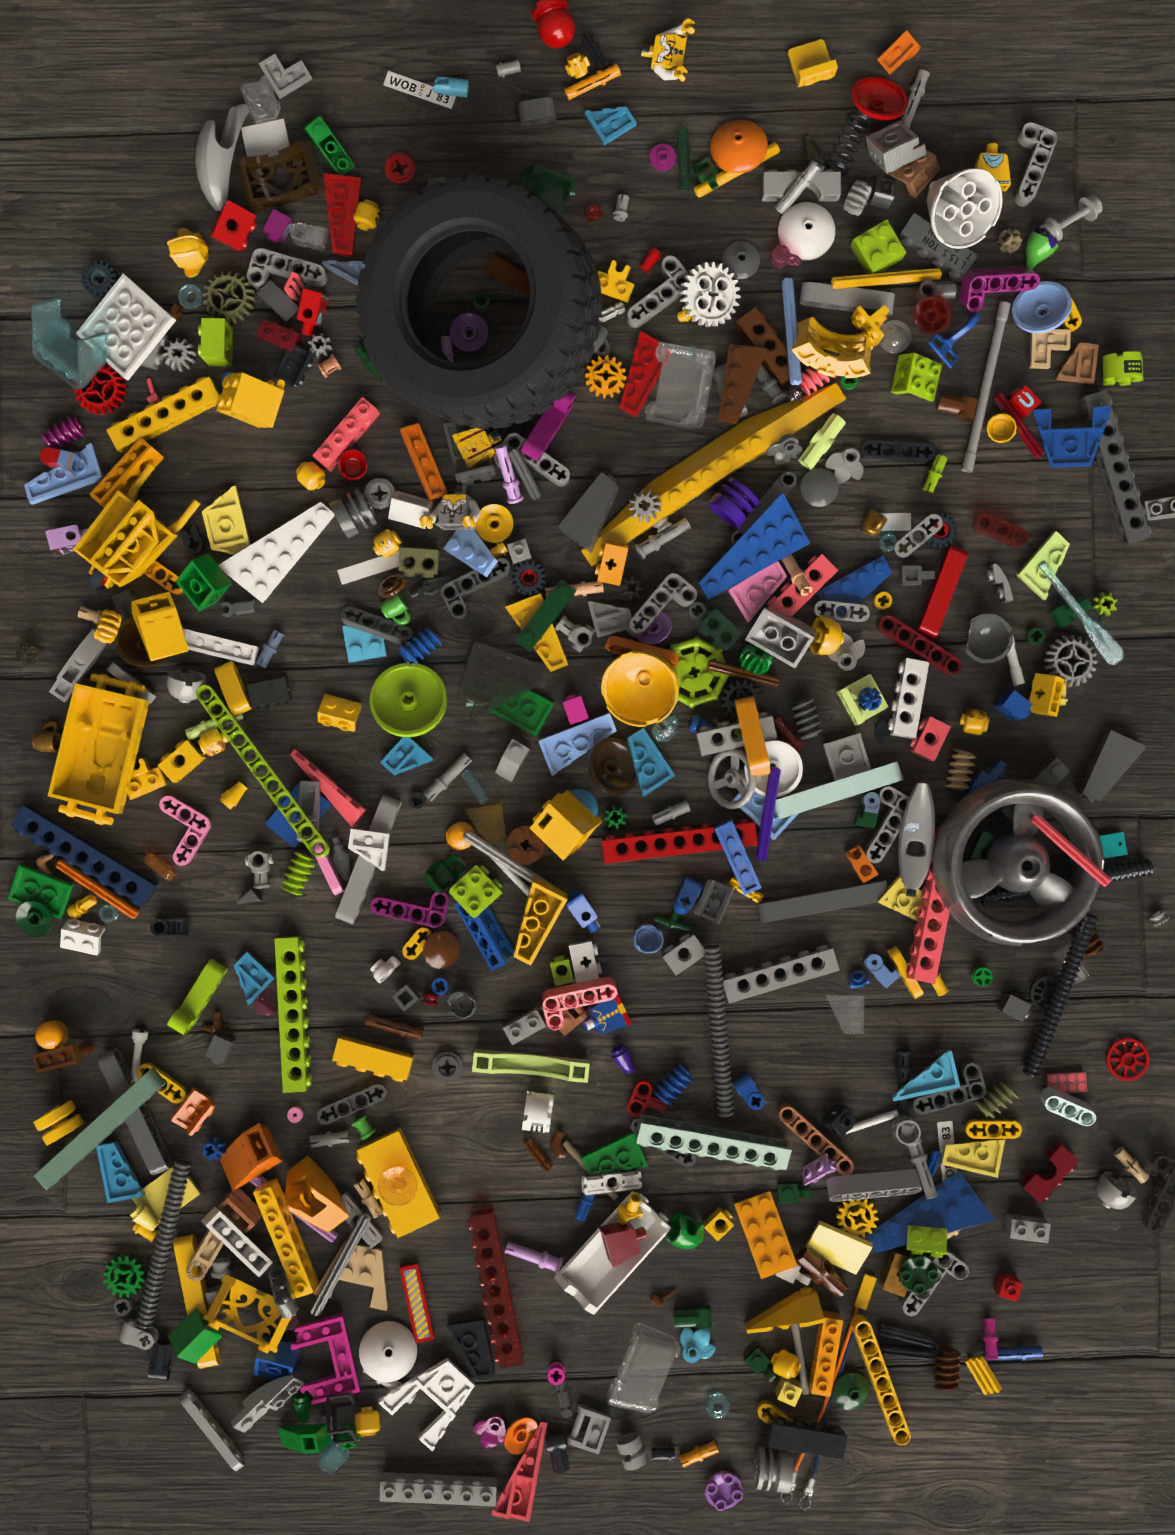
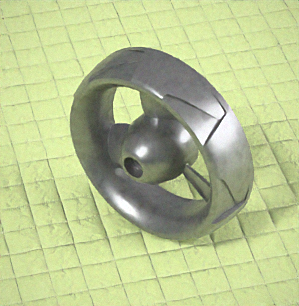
[933,779,1104,946]

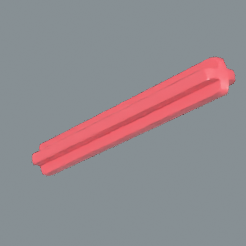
[1031,814,1111,887]

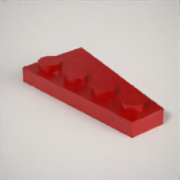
[323,173,362,256]
[620,331,674,418]

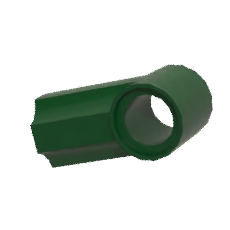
[1050,594,1091,628]
[673,1305,712,1329]

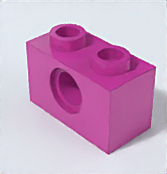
[563,694,589,725]

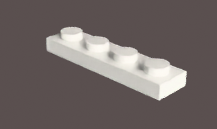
[183,629,259,666]

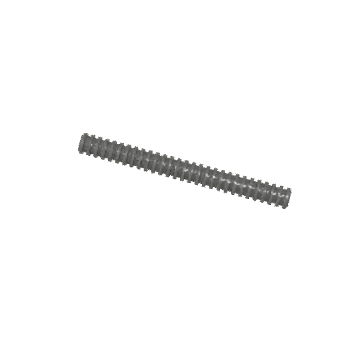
[703,945,734,1117]
[136,1159,191,1329]

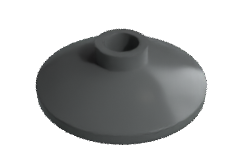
[722,241,760,280]

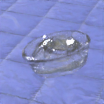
[879,320,911,353]

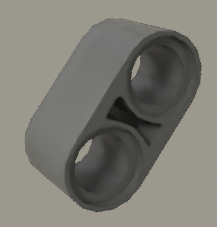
[517,97,556,126]

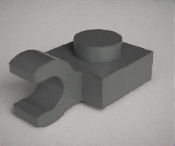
[901,565,935,586]

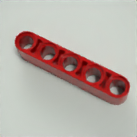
[916,545,968,639]

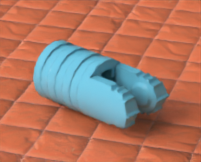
[432,76,469,98]

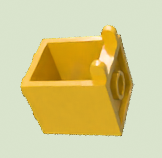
[216,373,285,428]
[530,790,602,860]

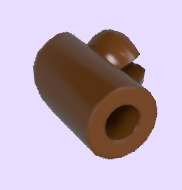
[550,1129,567,1159]

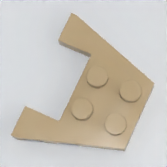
[314,1240,388,1311]

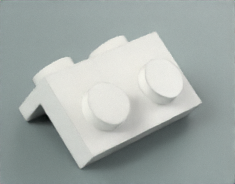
[60,918,105,956]

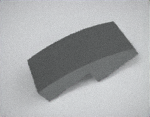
[256,280,299,322]

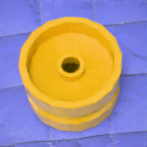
[33,1100,85,1146]

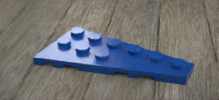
[699,492,810,600]

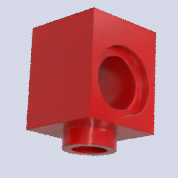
[993,1271,1023,1302]

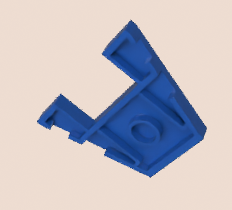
[1033,406,1112,468]

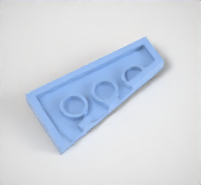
[24,443,104,505]
[538,713,617,776]

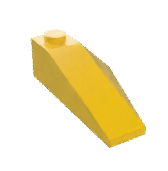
[745,1287,825,1334]

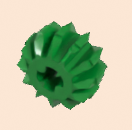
[739,644,773,675]

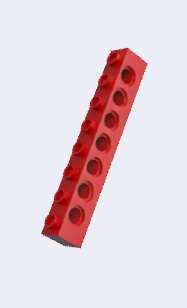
[601,819,758,864]

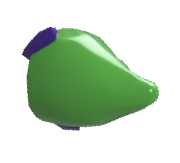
[1025,227,1059,270]

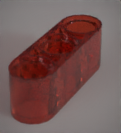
[972,513,1029,548]

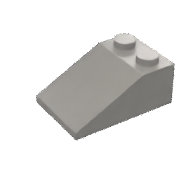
[745,607,817,668]

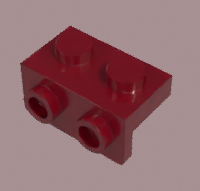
[256,319,303,351]

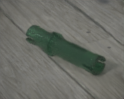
[676,128,692,190]

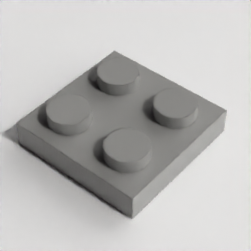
[823,733,872,781]

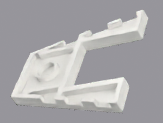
[378,1358,475,1451]

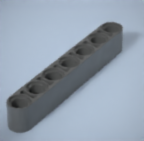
[757,880,888,923]
[97,1048,173,1175]

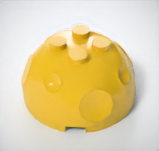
[601,649,680,727]

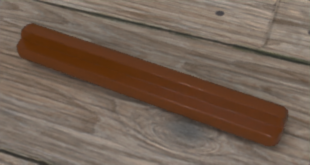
[706,659,780,687]

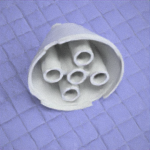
[927,168,1002,249]

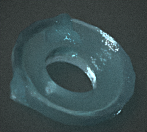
[178,284,203,310]
[705,1393,730,1419]

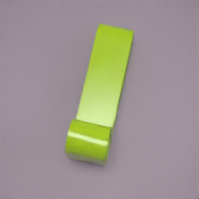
[167,958,228,1035]

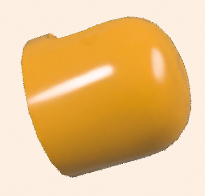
[446,822,475,850]
[35,1020,68,1049]

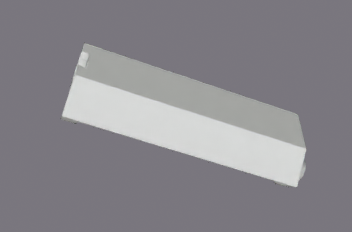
[554,1191,672,1315]

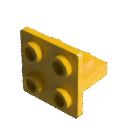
[851,305,890,347]

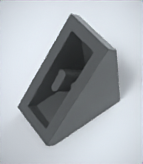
[870,175,896,210]

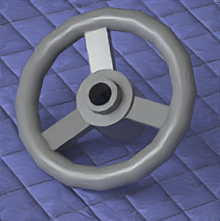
[707,748,757,809]

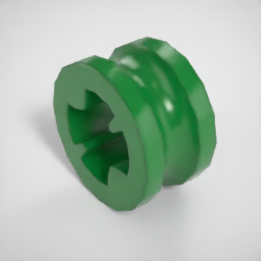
[840,376,858,390]

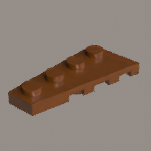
[718,344,768,424]

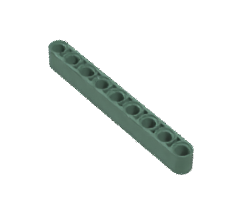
[34,1068,166,1191]

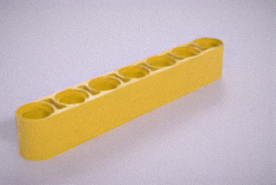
[173,1234,220,1369]
[851,1314,911,1445]

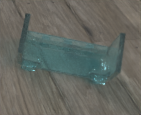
[31,297,107,390]

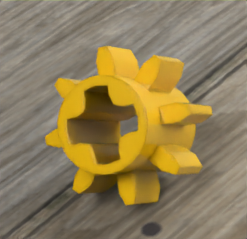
[565,53,590,78]

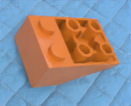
[220,1123,283,1191]

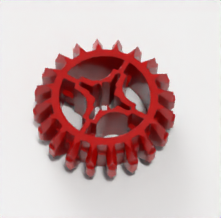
[73,363,127,415]

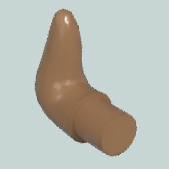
[36,853,54,874]

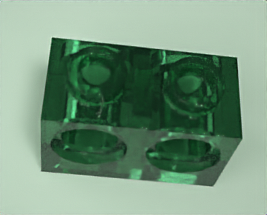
[696,606,742,651]

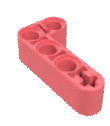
[542,977,617,1030]

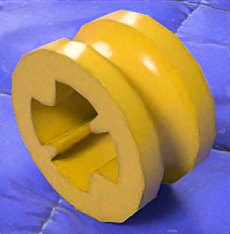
[874,592,892,610]

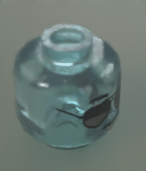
[650,715,679,742]

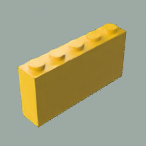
[356,1127,441,1238]

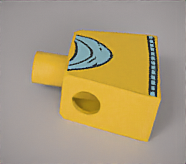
[974,143,1011,192]

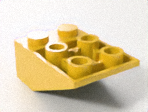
[132,592,189,661]

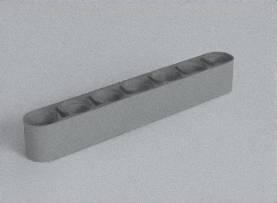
[335,795,402,924]

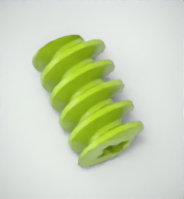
[281,852,315,895]

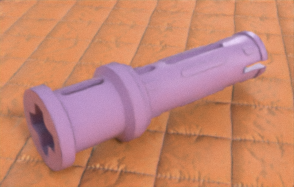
[495,444,524,504]
[505,1241,564,1274]

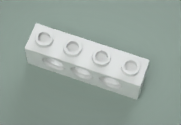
[888,658,929,739]
[201,1207,273,1277]

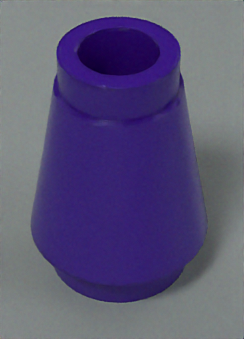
[611,1044,635,1074]

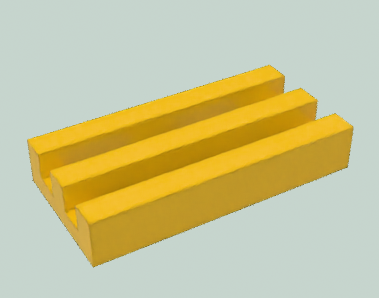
[965,1355,1002,1395]

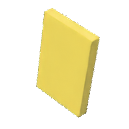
[132,1165,202,1226]
[804,1221,873,1274]

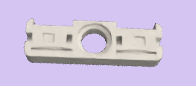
[581,1169,642,1195]

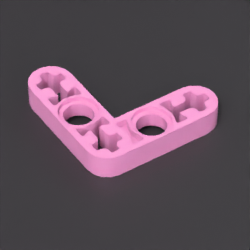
[159,796,212,866]

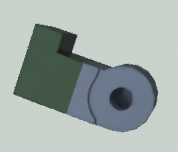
[853,792,880,829]

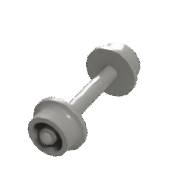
[1039,195,1102,242]

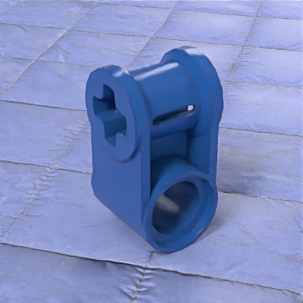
[673,875,704,915]
[732,1072,765,1110]

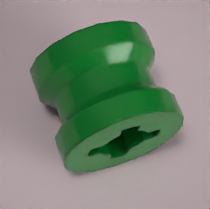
[970,966,993,987]

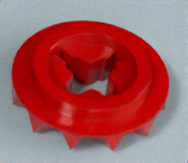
[385,153,415,185]

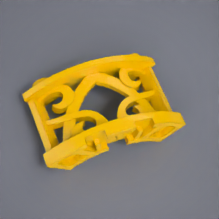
[792,317,873,378]
[203,1274,296,1354]

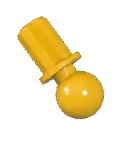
[67,894,97,919]

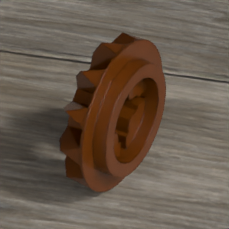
[378,574,406,599]

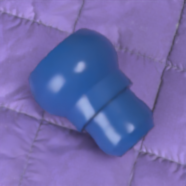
[688,715,713,733]

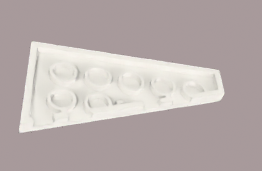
[218,502,335,603]

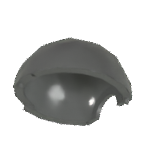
[965,614,1013,663]

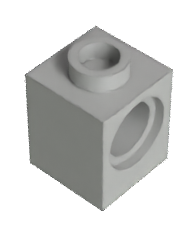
[507,539,532,566]

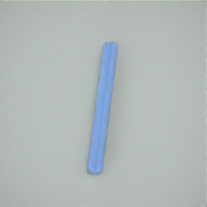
[782,278,802,385]

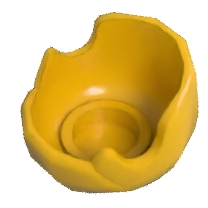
[986,413,1017,443]

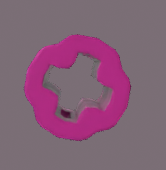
[548,1361,565,1385]

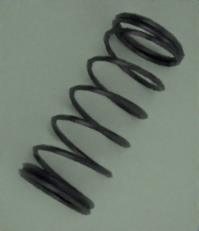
[825,111,871,176]

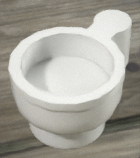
[370,955,401,983]

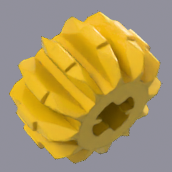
[94,609,121,644]

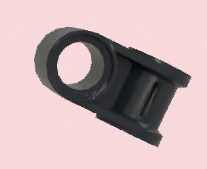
[150,916,189,937]

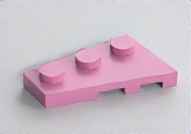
[728,561,787,623]

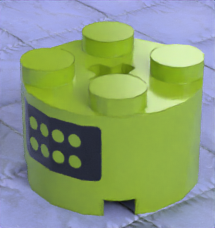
[1102,351,1143,386]

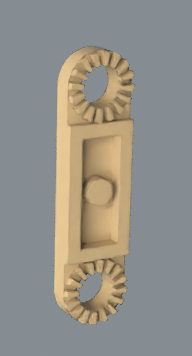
[186,1229,224,1281]

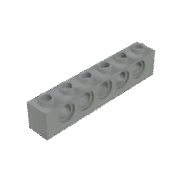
[722,945,840,1003]
[380,1472,498,1506]

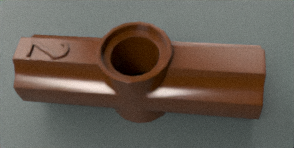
[795,1247,848,1297]

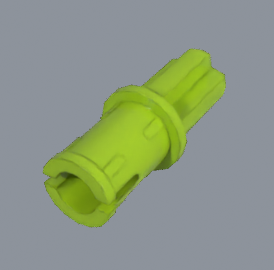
[922,454,947,493]

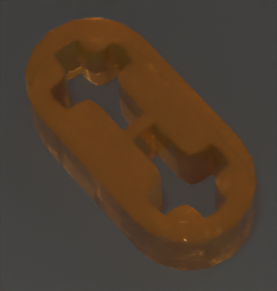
[142,852,177,882]

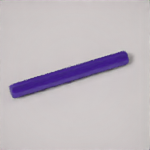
[755,767,781,861]

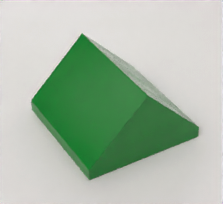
[168,1308,223,1364]

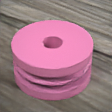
[287,1106,304,1123]

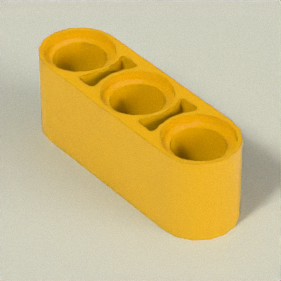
[214,660,252,717]

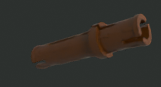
[365,1014,424,1040]

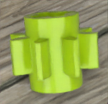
[1092,592,1117,616]

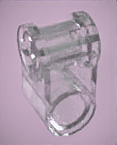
[290,223,329,251]

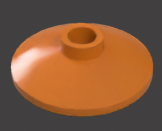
[504,1417,538,1454]

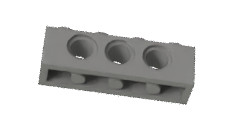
[695,712,777,756]

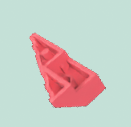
[290,749,367,827]
[491,1421,548,1522]

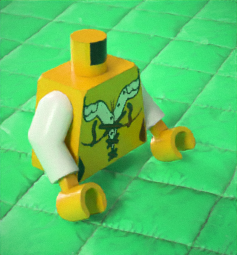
[641,18,695,82]

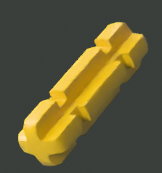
[728,877,764,903]

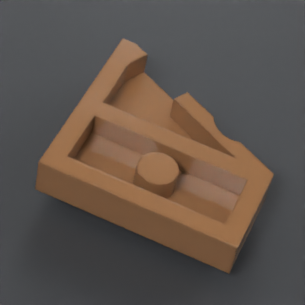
[1056,342,1099,384]

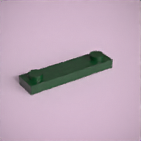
[515,579,577,652]

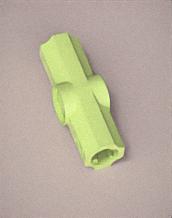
[798,413,846,470]

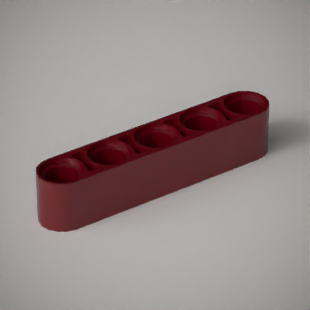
[877,616,962,675]

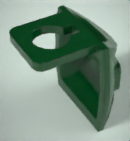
[424,853,467,894]

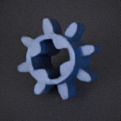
[857,687,882,711]
[202,1136,227,1161]

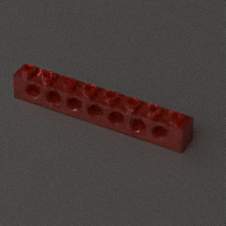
[468,1208,524,1369]

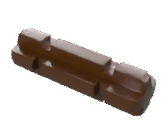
[523,1138,553,1172]

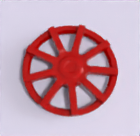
[1105,1038,1149,1081]

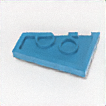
[96,1141,146,1203]

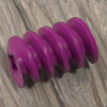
[40,414,86,449]

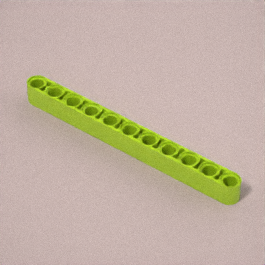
[196,685,330,858]

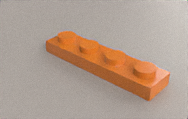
[400,423,448,501]

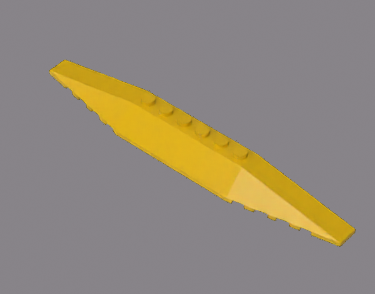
[581,383,846,567]

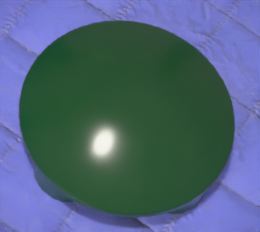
[899,1255,939,1295]

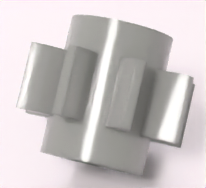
[308,333,332,358]

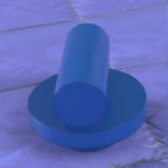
[849,970,869,989]

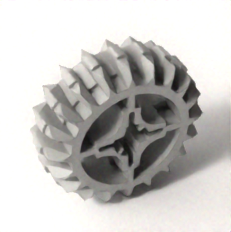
[1044,635,1098,687]

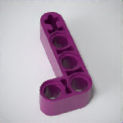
[960,267,1040,312]
[521,391,576,461]
[370,892,450,927]

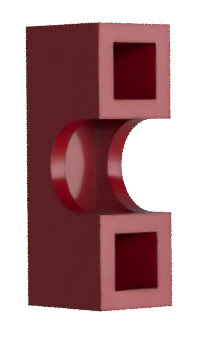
[1019,1141,1079,1203]

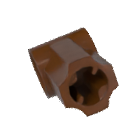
[936,394,978,421]

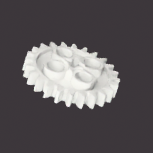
[679,262,741,327]

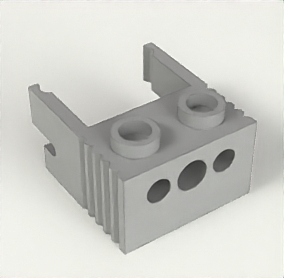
[866,120,926,174]

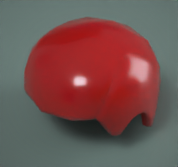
[338,449,367,481]

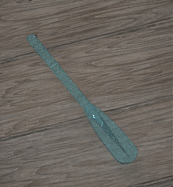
[1038,561,1124,665]

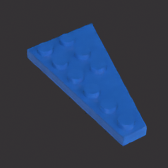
[865,1171,995,1253]

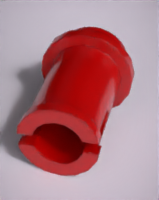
[639,247,662,273]

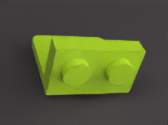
[449,864,503,918]

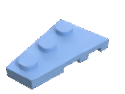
[444,530,498,577]
[731,787,799,840]

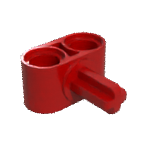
[627,1078,667,1117]

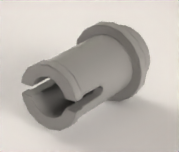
[496,59,521,78]
[613,194,629,221]

